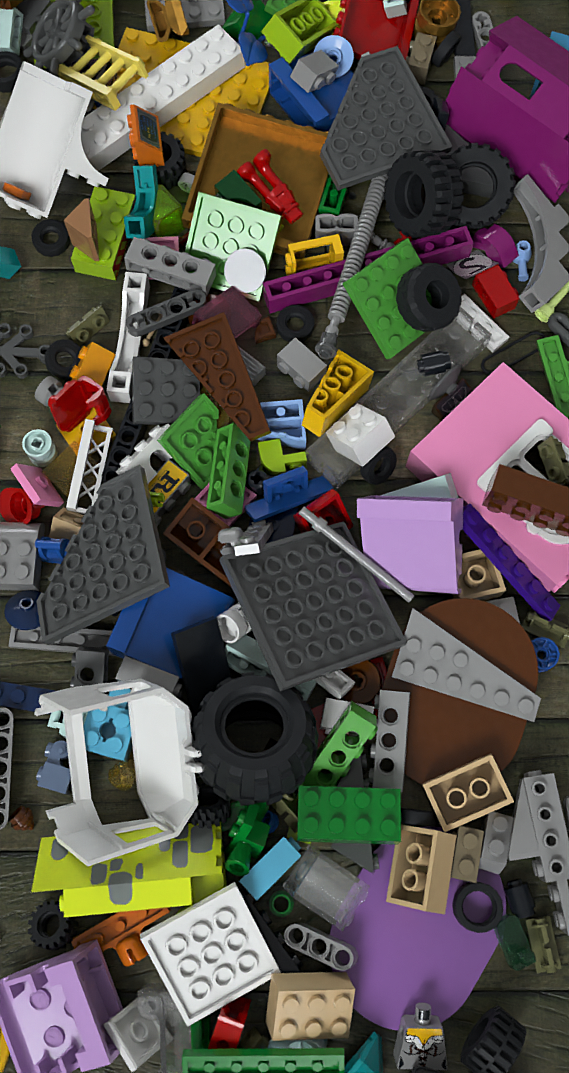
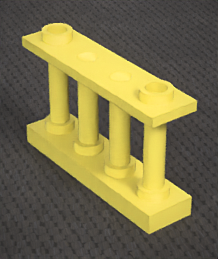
[58,35,149,111]

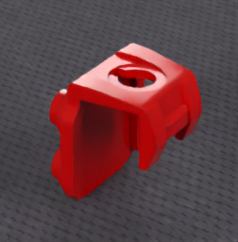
[48,375,112,432]

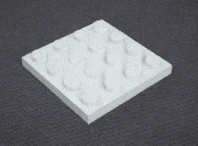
[140,882,281,1027]

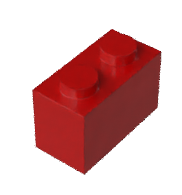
[472,264,519,319]

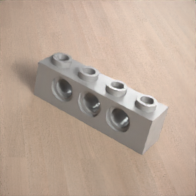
[124,237,216,297]
[369,690,411,792]

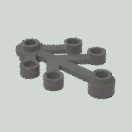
[0,323,49,379]

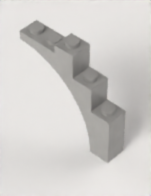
[513,174,569,313]

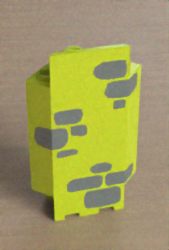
[31,821,227,917]

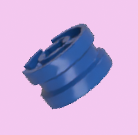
[531,637,560,673]

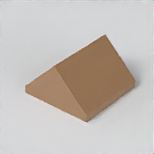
[64,198,99,261]

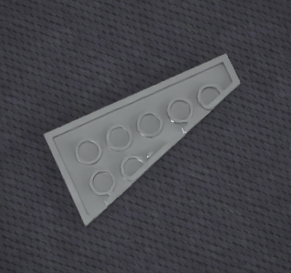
[392,608,541,722]

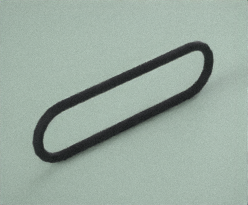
[481,331,546,375]

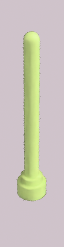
[535,281,569,322]

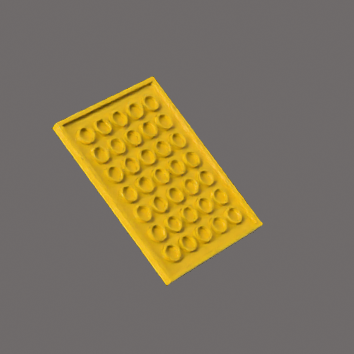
[94,27,270,157]

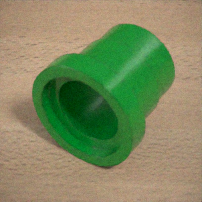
[269,891,294,917]

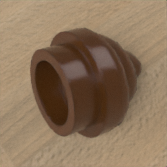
[8,805,34,831]

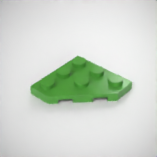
[157,393,219,489]

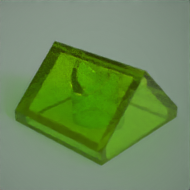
[153,185,185,237]

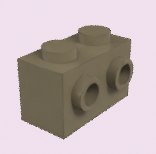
[405,32,437,86]
[450,826,484,883]

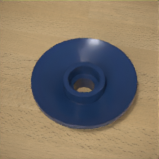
[4,590,41,630]

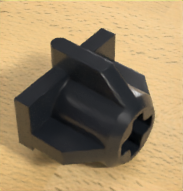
[245,465,275,496]

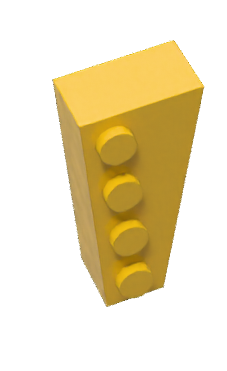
[302,349,374,437]

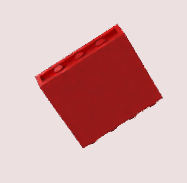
[333,0,419,60]

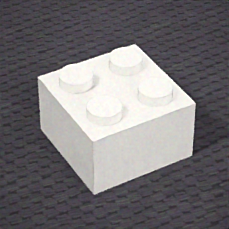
[325,403,395,467]

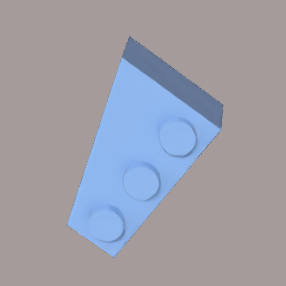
[256,399,306,451]

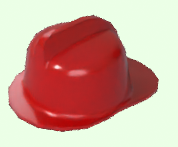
[0,488,45,524]

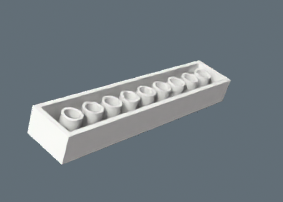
[81,24,245,179]

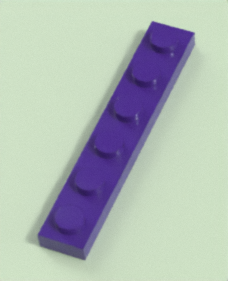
[463,503,561,621]

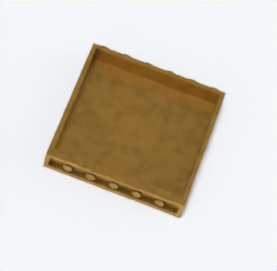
[182,103,329,259]

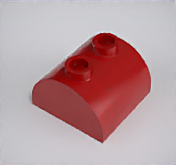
[293,489,353,533]

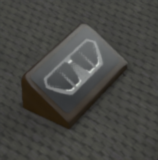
[431,378,473,421]

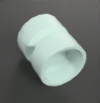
[22,429,58,467]

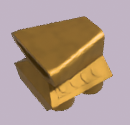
[147,0,190,42]

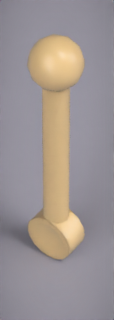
[141,313,162,347]

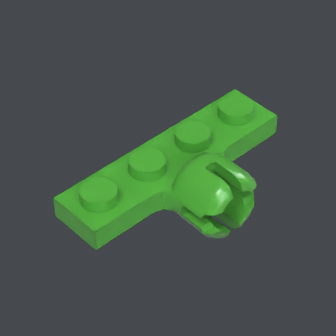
[536,335,569,419]

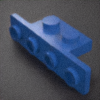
[245,466,334,522]

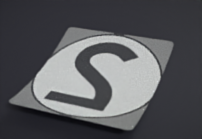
[447,250,499,279]

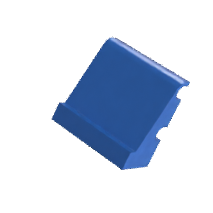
[269,53,354,132]
[106,568,235,681]

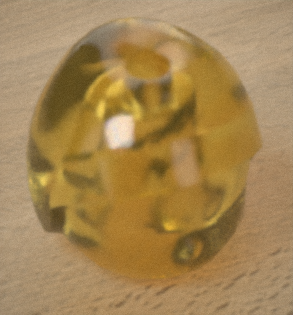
[108,763,136,791]

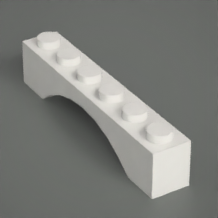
[106,272,150,403]

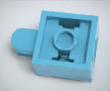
[83,688,133,763]

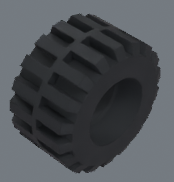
[132,131,187,191]
[460,1006,526,1073]

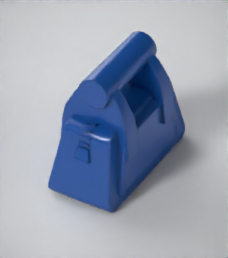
[35,537,70,564]

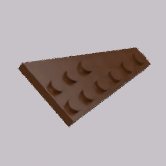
[163,312,271,442]

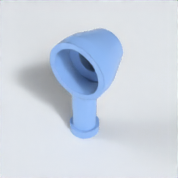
[513,240,532,281]

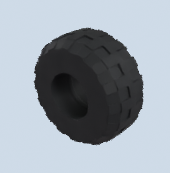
[396,263,462,332]

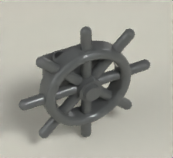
[23,0,95,76]

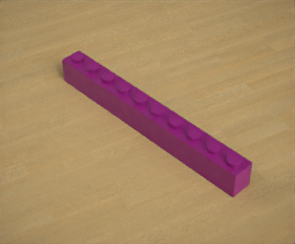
[263,226,474,314]

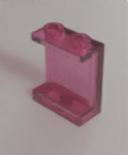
[192,286,262,338]

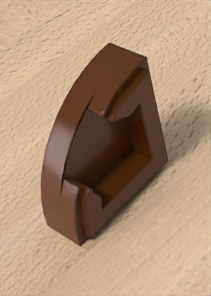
[255,316,276,344]

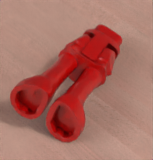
[237,149,303,225]

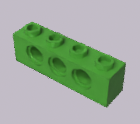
[206,423,250,519]
[298,701,378,788]

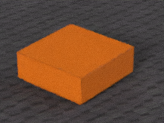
[2,182,31,200]

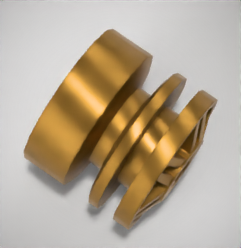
[412,0,461,51]

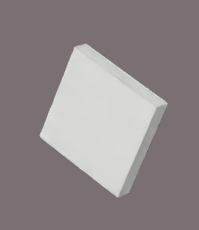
[103,994,171,1072]

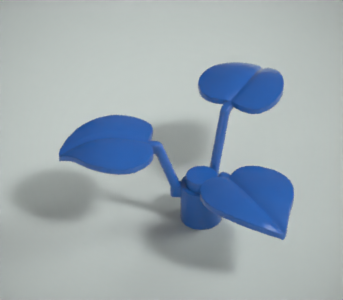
[226,0,268,66]

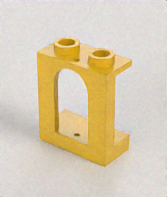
[285,234,344,276]

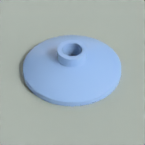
[313,35,354,78]

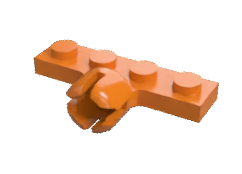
[71,907,172,967]

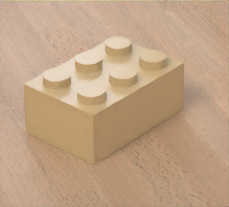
[423,753,514,832]
[386,825,456,914]
[265,972,355,1041]

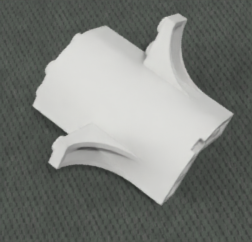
[0,61,109,219]

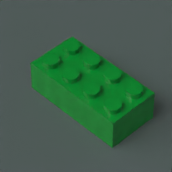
[297,786,401,845]

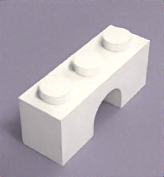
[116,424,172,483]

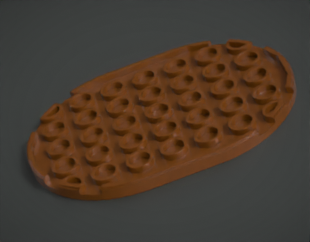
[377,598,538,785]

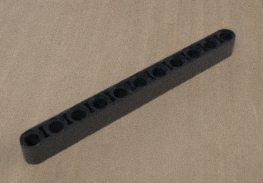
[102,286,197,483]

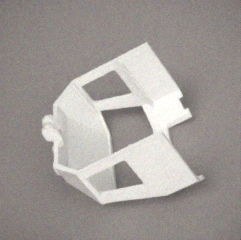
[34,678,205,866]

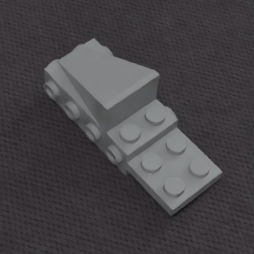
[507,770,569,936]

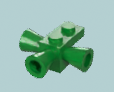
[224,802,271,876]

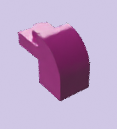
[471,224,519,268]

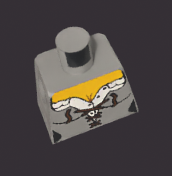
[393,1003,447,1070]

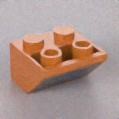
[127,105,164,166]

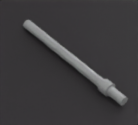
[298,506,414,603]

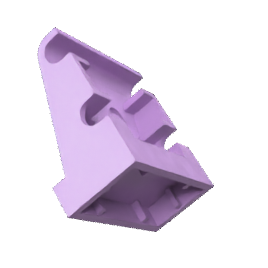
[357,495,463,594]
[0,939,123,1073]

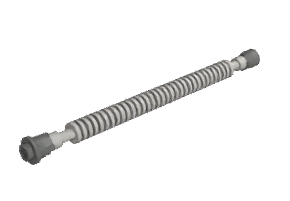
[315,173,388,359]

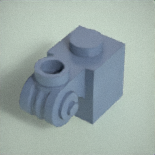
[36,741,72,795]

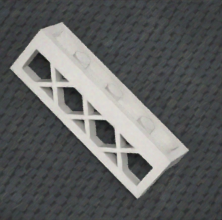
[66,419,113,514]

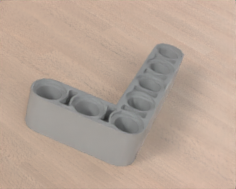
[0,708,14,830]

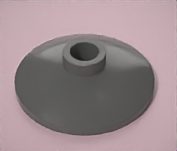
[429,365,461,400]

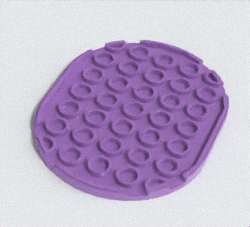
[330,826,506,1030]

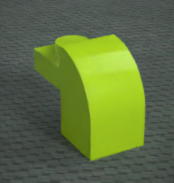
[258,439,307,476]

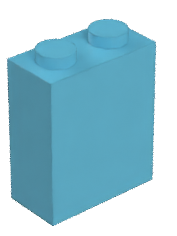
[239,837,301,900]

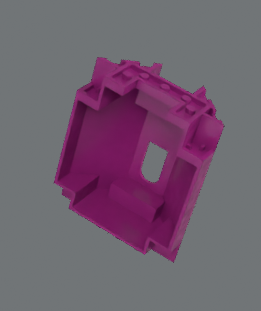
[446,16,569,203]

